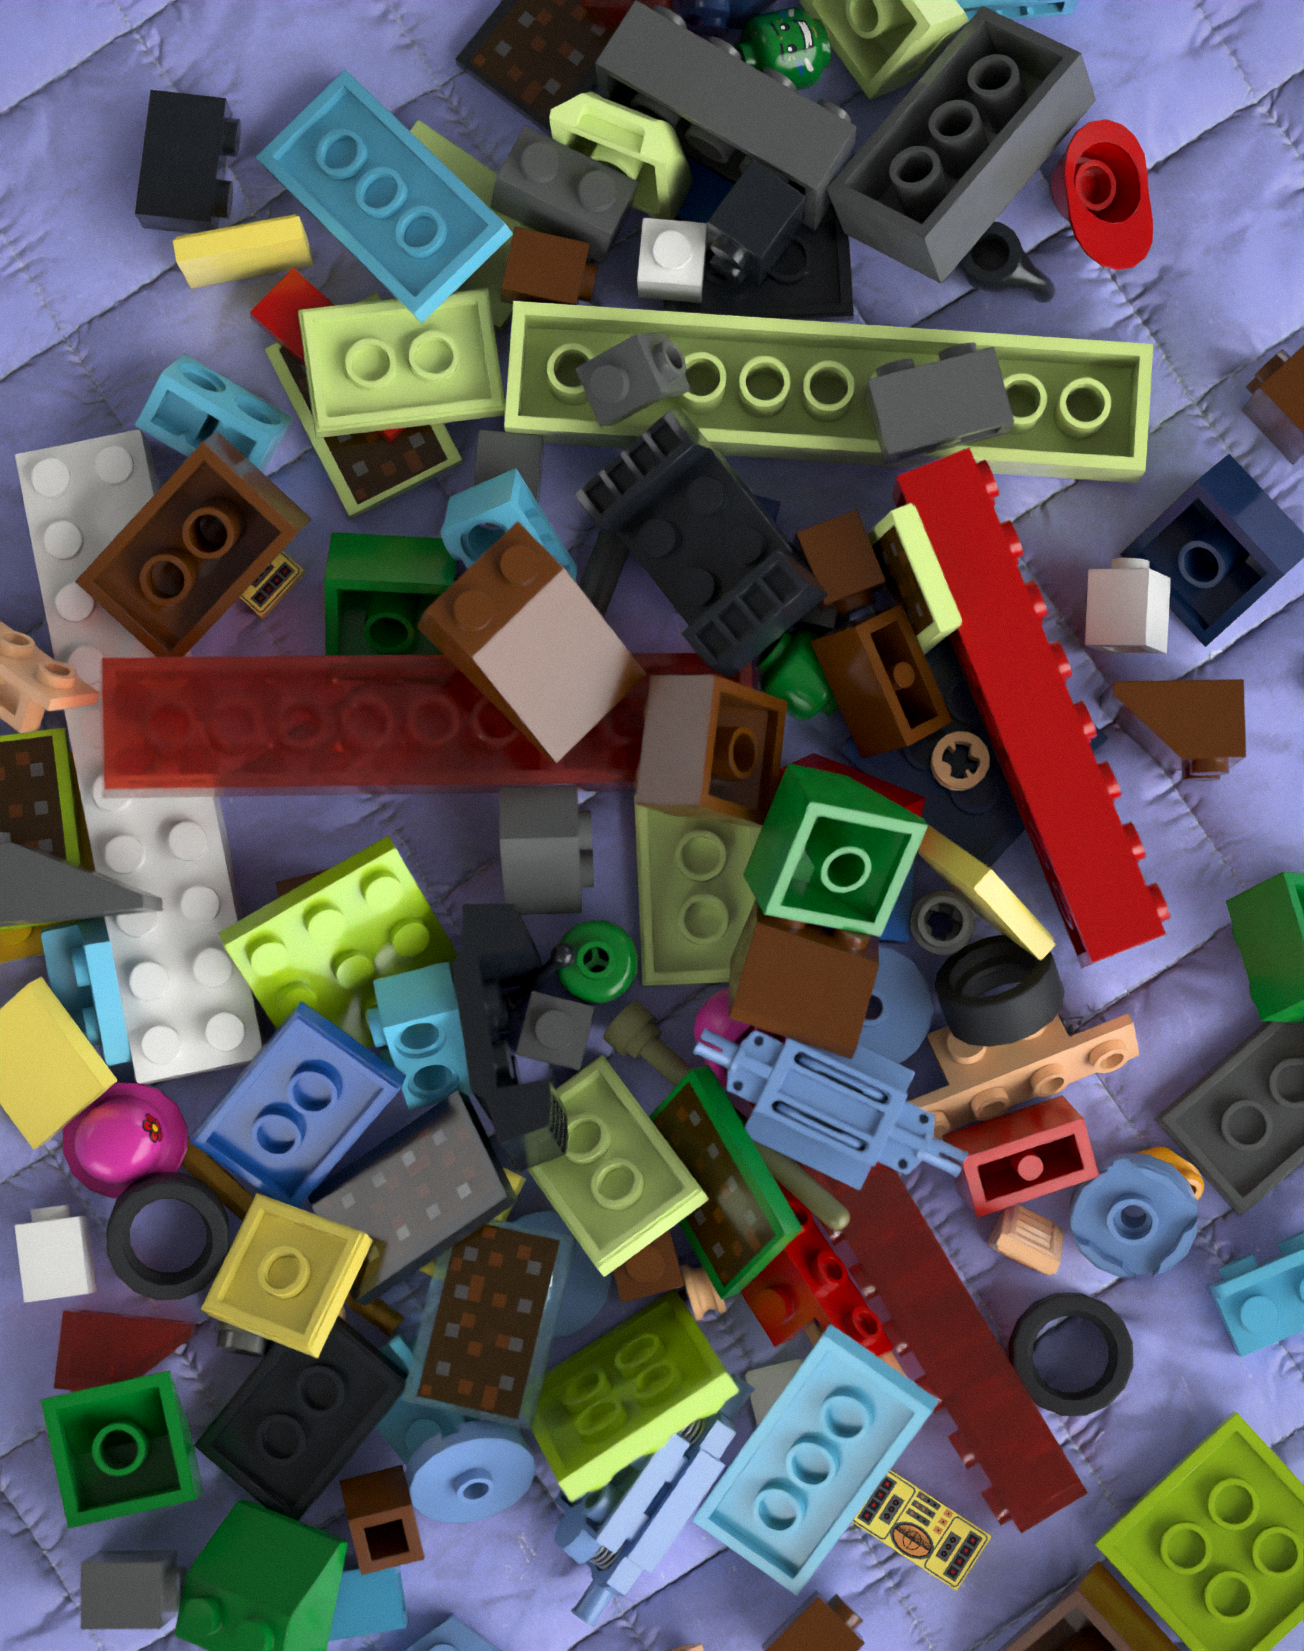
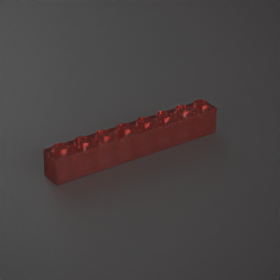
[748,1101,1088,1533]

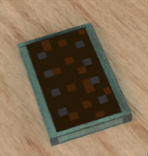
[402,1219,576,1431]

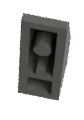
[0,832,163,927]

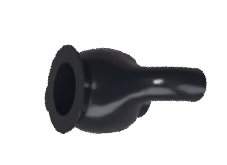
[955,221,1055,303]

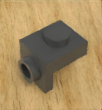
[575,333,690,427]

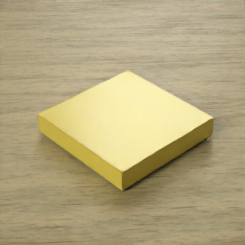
[172,214,314,289]
[917,824,1056,961]
[0,976,118,1150]
[201,1193,373,1358]

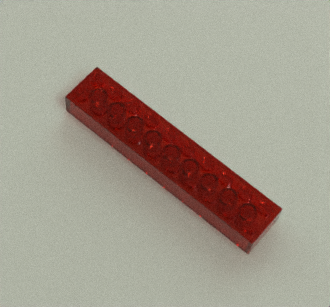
[99,653,753,798]

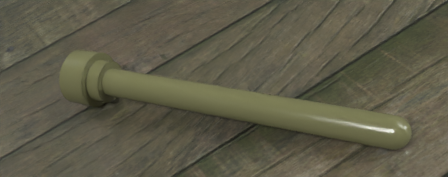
[603,1001,850,1230]

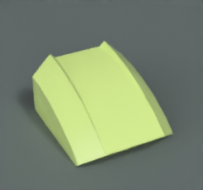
[799,0,969,100]
[549,92,693,220]

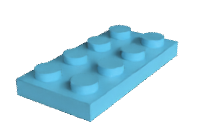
[255,69,513,323]
[691,1324,939,1596]

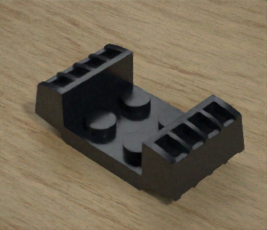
[574,407,828,678]
[452,904,568,1172]

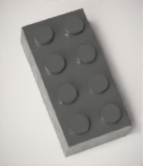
[595,0,856,231]
[826,6,1096,284]

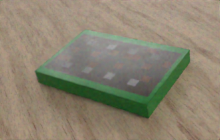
[649,1065,802,1300]

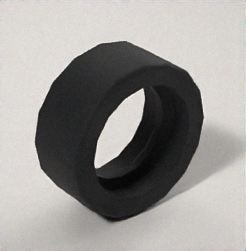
[934,934,1065,1047]
[106,1172,229,1300]
[1008,1293,1133,1416]

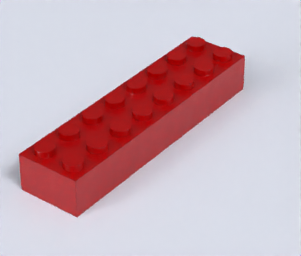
[892,447,1170,969]

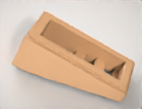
[986,1204,1064,1276]

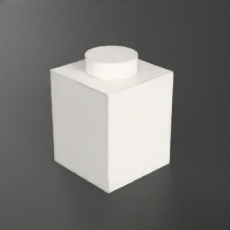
[637,218,707,303]
[1085,558,1171,654]
[14,1205,97,1303]

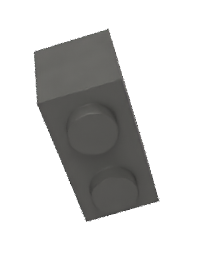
[490,125,639,264]
[865,342,1014,465]
[499,785,594,915]
[81,1550,187,1630]

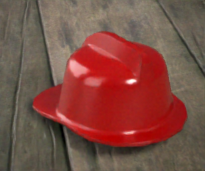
[1050,119,1153,271]

